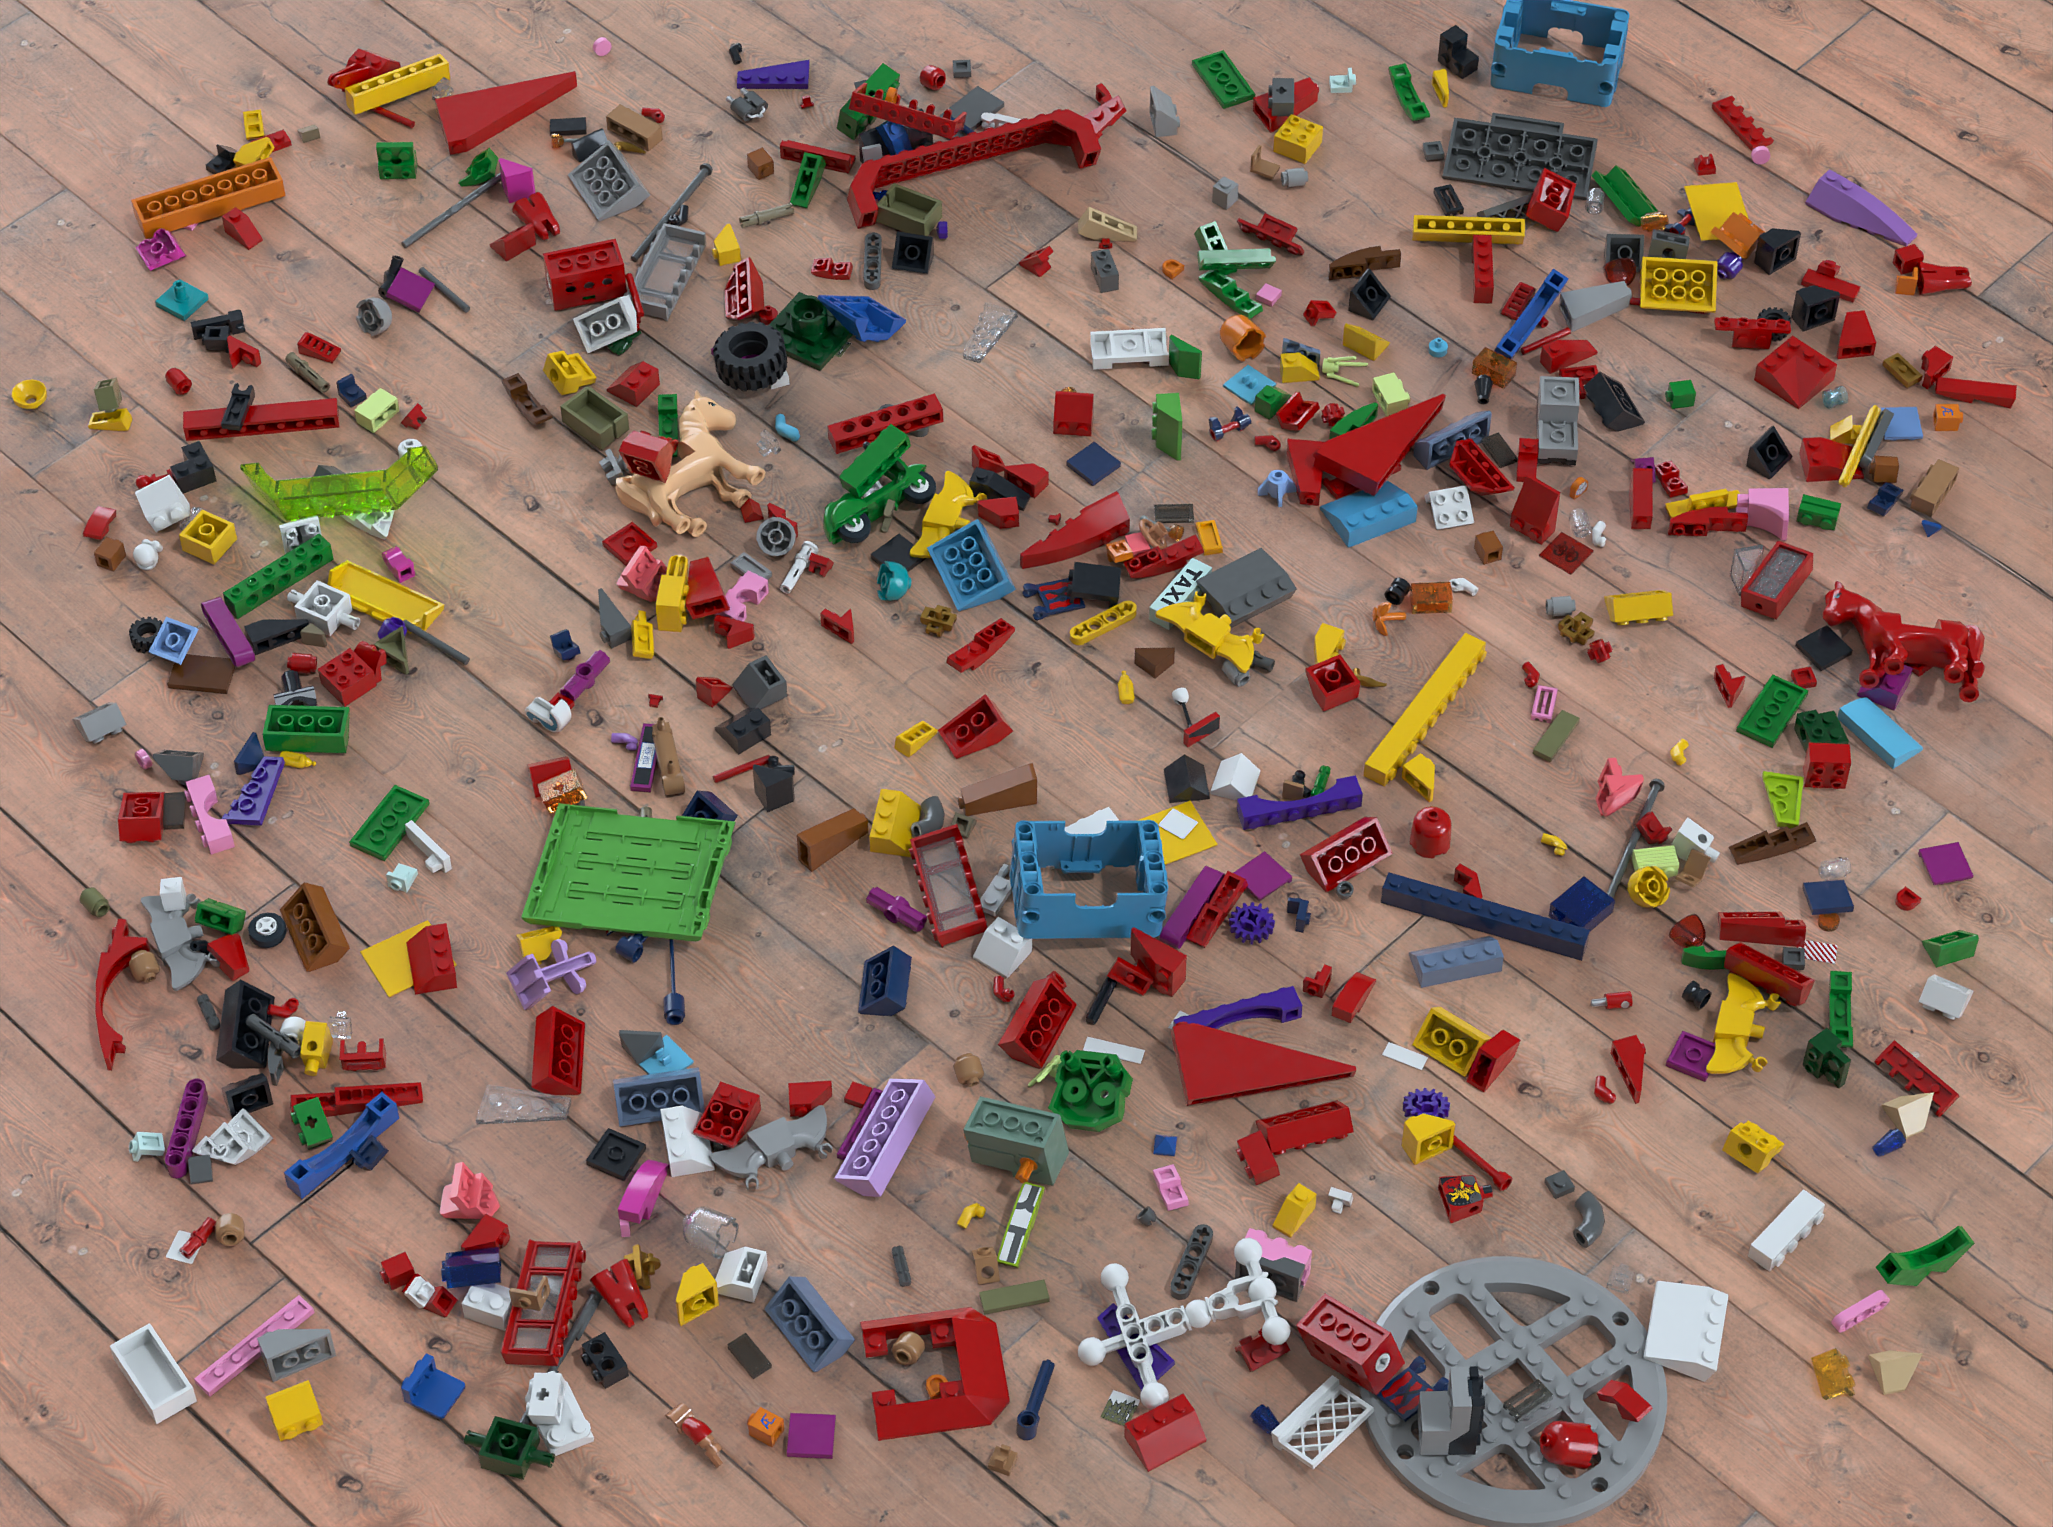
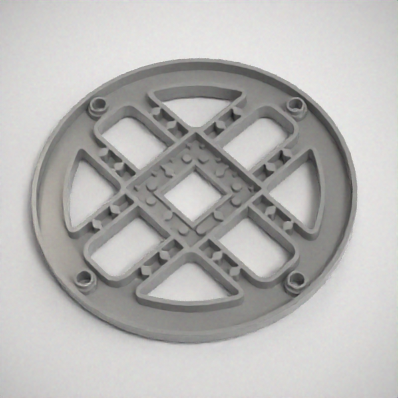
[1360,1256,1667,1527]

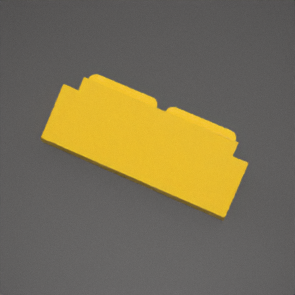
[327,560,445,634]

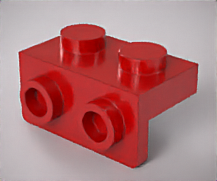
[1276,392,1320,431]
[1235,1328,1291,1371]

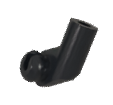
[729,43,742,65]
[669,205,689,226]
[767,756,795,775]
[1292,770,1312,798]
[190,940,210,955]

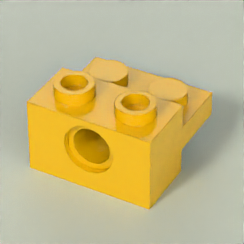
[543,350,597,395]
[1722,1120,1784,1174]

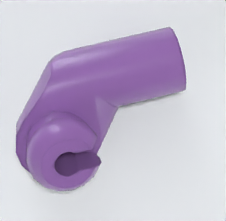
[611,733,638,750]

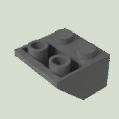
[732,655,788,709]

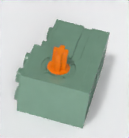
[963,1096,1069,1186]

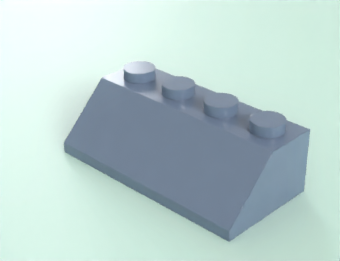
[1413,411,1492,470]
[1409,936,1504,988]
[613,1067,705,1127]
[764,1276,855,1372]

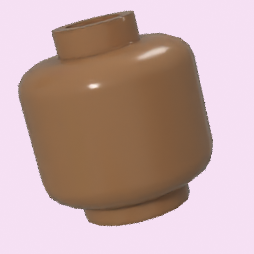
[129,950,160,983]
[953,1053,984,1087]
[215,1213,244,1246]
[892,1331,925,1365]

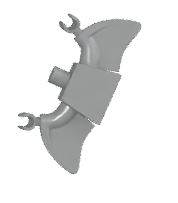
[141,894,220,991]
[711,1105,833,1190]

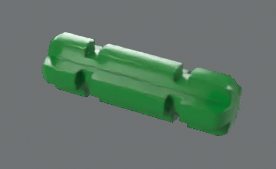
[1311,765,1331,797]

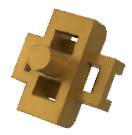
[920,605,957,637]
[1558,612,1595,645]

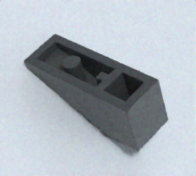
[598,588,632,649]

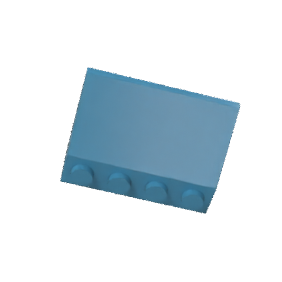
[1320,481,1418,548]
[927,519,1016,611]

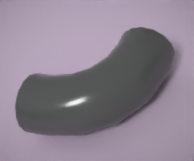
[911,796,945,838]
[1573,1191,1605,1248]

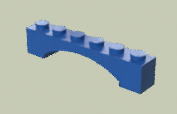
[1491,268,1569,368]
[284,1092,399,1199]

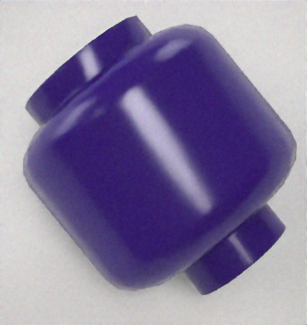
[1717,252,1743,279]
[377,617,407,639]

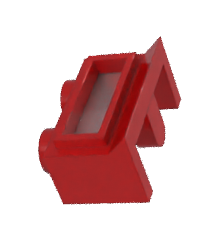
[339,1038,386,1071]

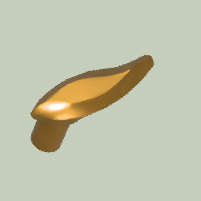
[614,141,646,154]
[1352,668,1387,687]

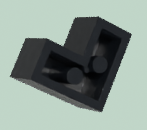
[1438,25,1479,79]
[170,441,217,494]

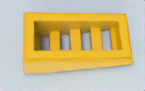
[1431,69,1449,108]
[88,408,132,431]
[894,720,938,757]

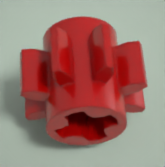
[1321,403,1345,427]
[1587,639,1613,663]

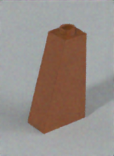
[958,763,1037,816]
[797,808,868,872]

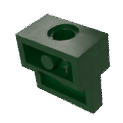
[1794,709,1849,753]
[1802,1028,1851,1088]

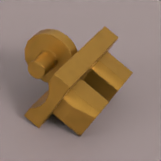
[624,1244,661,1290]

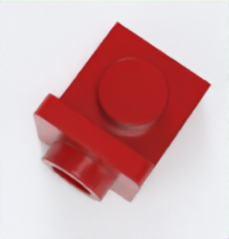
[1303,300,1337,326]
[1635,811,1672,844]
[1303,964,1332,998]

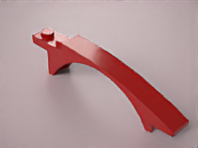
[95,919,150,1071]

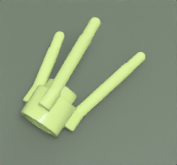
[1322,356,1368,387]
[1028,1055,1061,1087]

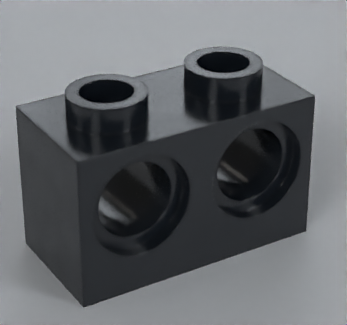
[580,1332,629,1389]

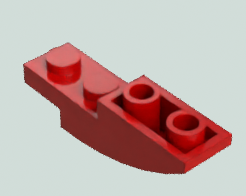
[1668,507,1748,536]
[1123,534,1204,578]
[946,618,1015,673]

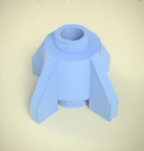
[1258,470,1297,507]

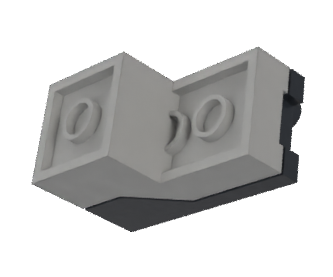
[1536,376,1579,466]
[1417,1366,1485,1455]

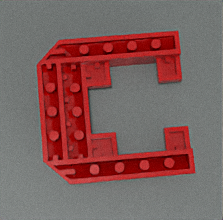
[860,1307,1010,1441]

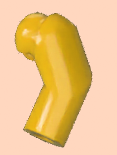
[1670,739,1689,766]
[957,1203,986,1229]

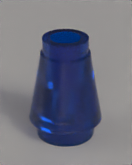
[1872,1128,1906,1157]
[1250,1404,1280,1436]

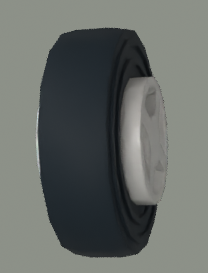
[248,912,287,948]

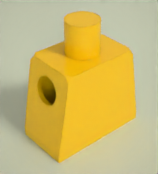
[300,1021,333,1076]

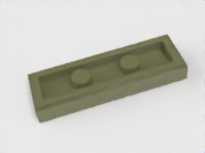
[1533,710,1580,762]
[979,1279,1050,1315]

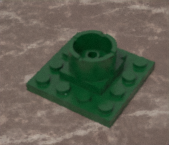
[769,292,853,371]

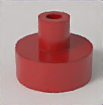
[759,305,778,325]
[1046,971,1067,990]

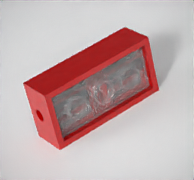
[1741,541,1813,620]

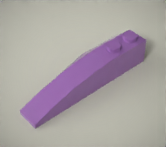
[1805,169,1917,246]

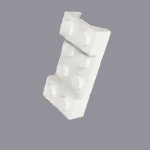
[1090,328,1169,370]

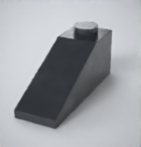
[969,467,1031,511]
[244,619,309,655]

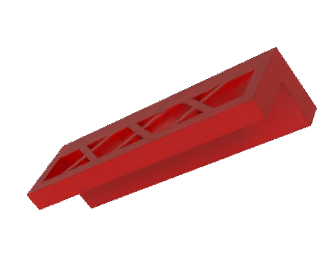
[780,140,856,174]

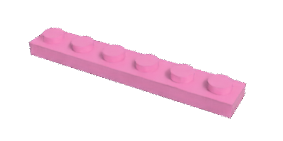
[194,1295,314,1397]

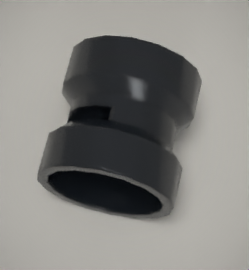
[1384,577,1411,605]
[1682,980,1712,1010]

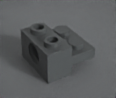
[1648,229,1690,259]

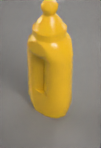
[1118,670,1135,704]
[279,751,316,768]

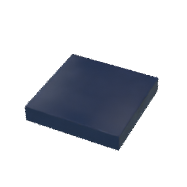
[1066,442,1121,486]
[1803,880,1854,915]

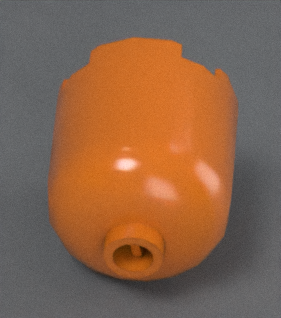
[1220,315,1266,362]

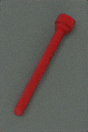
[1453,1135,1513,1191]

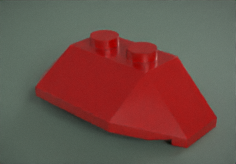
[724,257,764,320]
[1449,438,1515,496]

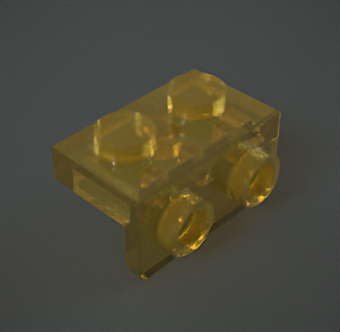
[1811,1348,1855,1400]

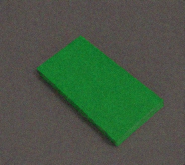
[1192,50,1256,109]
[1736,674,1809,748]
[349,785,430,862]

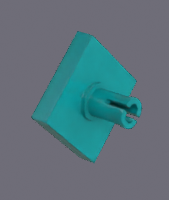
[155,279,209,321]

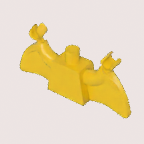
[909,471,987,558]
[1156,591,1265,673]
[1706,973,1781,1074]

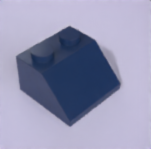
[682,790,738,821]

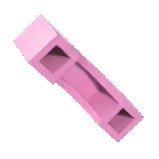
[184,775,235,854]

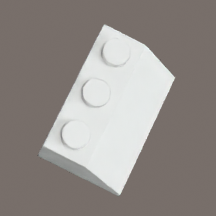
[573,295,637,353]
[660,1106,715,1177]

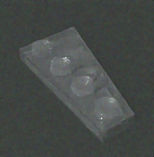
[963,302,1018,363]
[476,1084,572,1125]

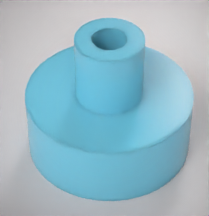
[1428,338,1448,358]

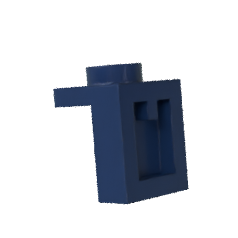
[336,374,367,408]

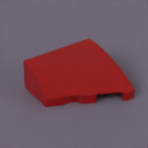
[207,933,250,981]

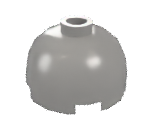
[356,297,392,336]
[756,517,796,556]

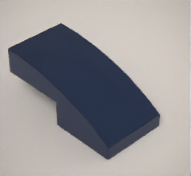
[1867,482,1904,516]

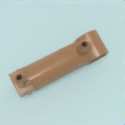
[652,717,685,796]

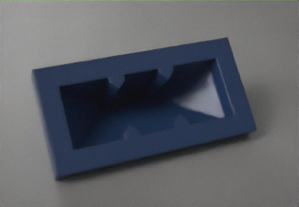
[234,732,264,775]

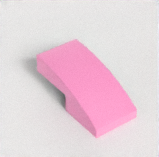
[1153,1164,1189,1211]

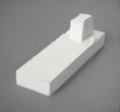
[405,820,452,873]

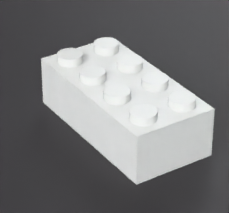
[110,1323,197,1424]

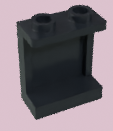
[1067,562,1121,608]

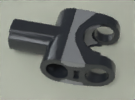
[273,670,318,706]

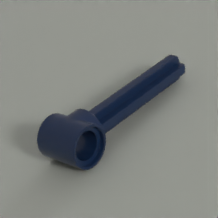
[615,908,667,963]
[1016,1359,1055,1440]

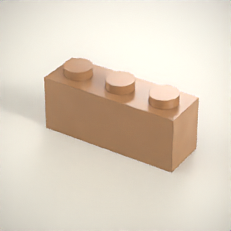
[606,104,663,151]
[1910,459,1959,517]

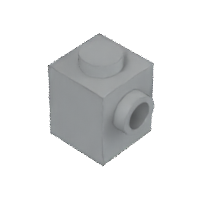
[1212,177,1239,210]

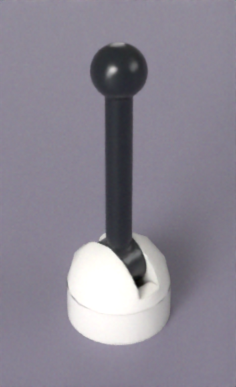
[1172,688,1192,728]

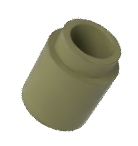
[79,887,110,917]

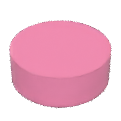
[593,37,611,56]
[1751,146,1770,164]
[135,749,153,770]

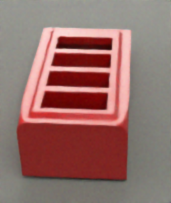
[1501,282,1536,321]
[297,332,341,363]

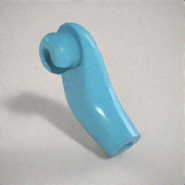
[775,414,800,442]

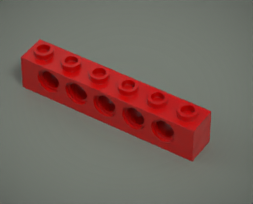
[827,393,944,454]

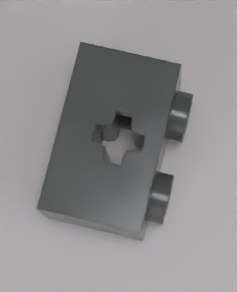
[1268,78,1294,116]
[1091,249,1119,293]

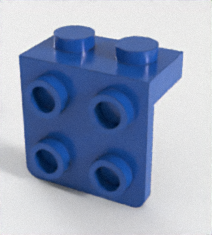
[401,1353,465,1419]

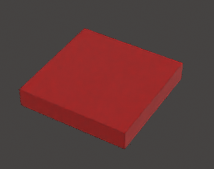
[602,522,658,566]

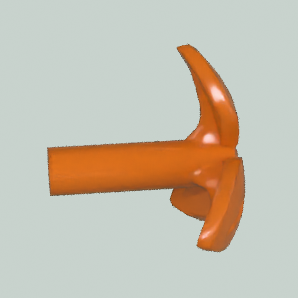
[1372,602,1406,636]

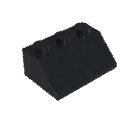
[1584,372,1645,432]

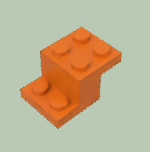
[1711,212,1764,260]

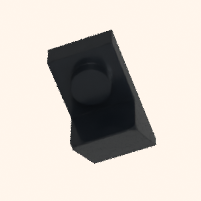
[206,144,237,174]

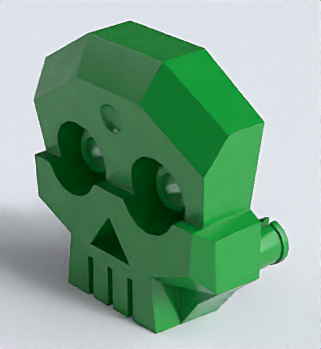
[1048,1050,1133,1132]

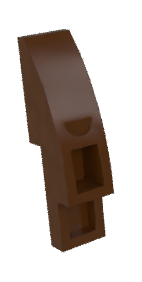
[1328,246,1401,280]

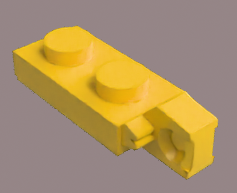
[631,610,654,659]

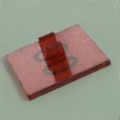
[1539,532,1594,575]

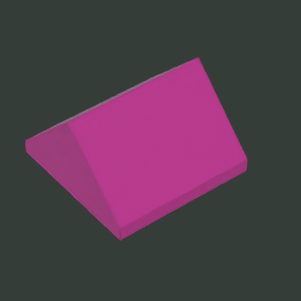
[499,158,535,203]

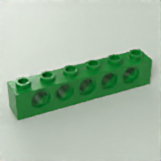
[223,533,334,619]

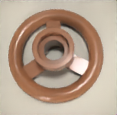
[1139,519,1168,550]

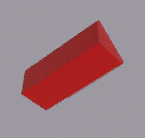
[1718,911,1806,947]

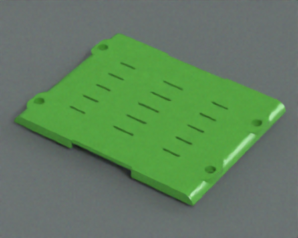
[521,803,736,942]

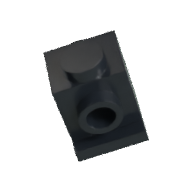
[202,326,231,353]

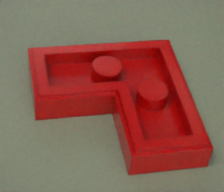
[1559,365,1599,399]

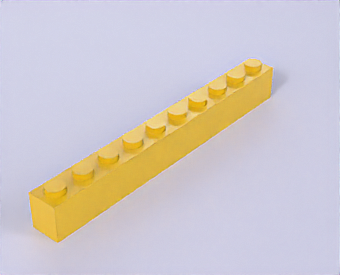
[1363,633,1487,787]

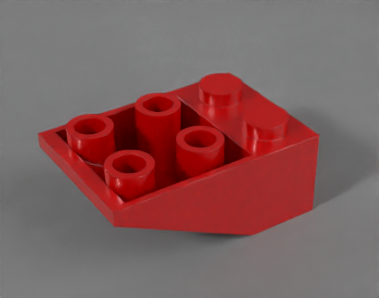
[693,1081,761,1148]

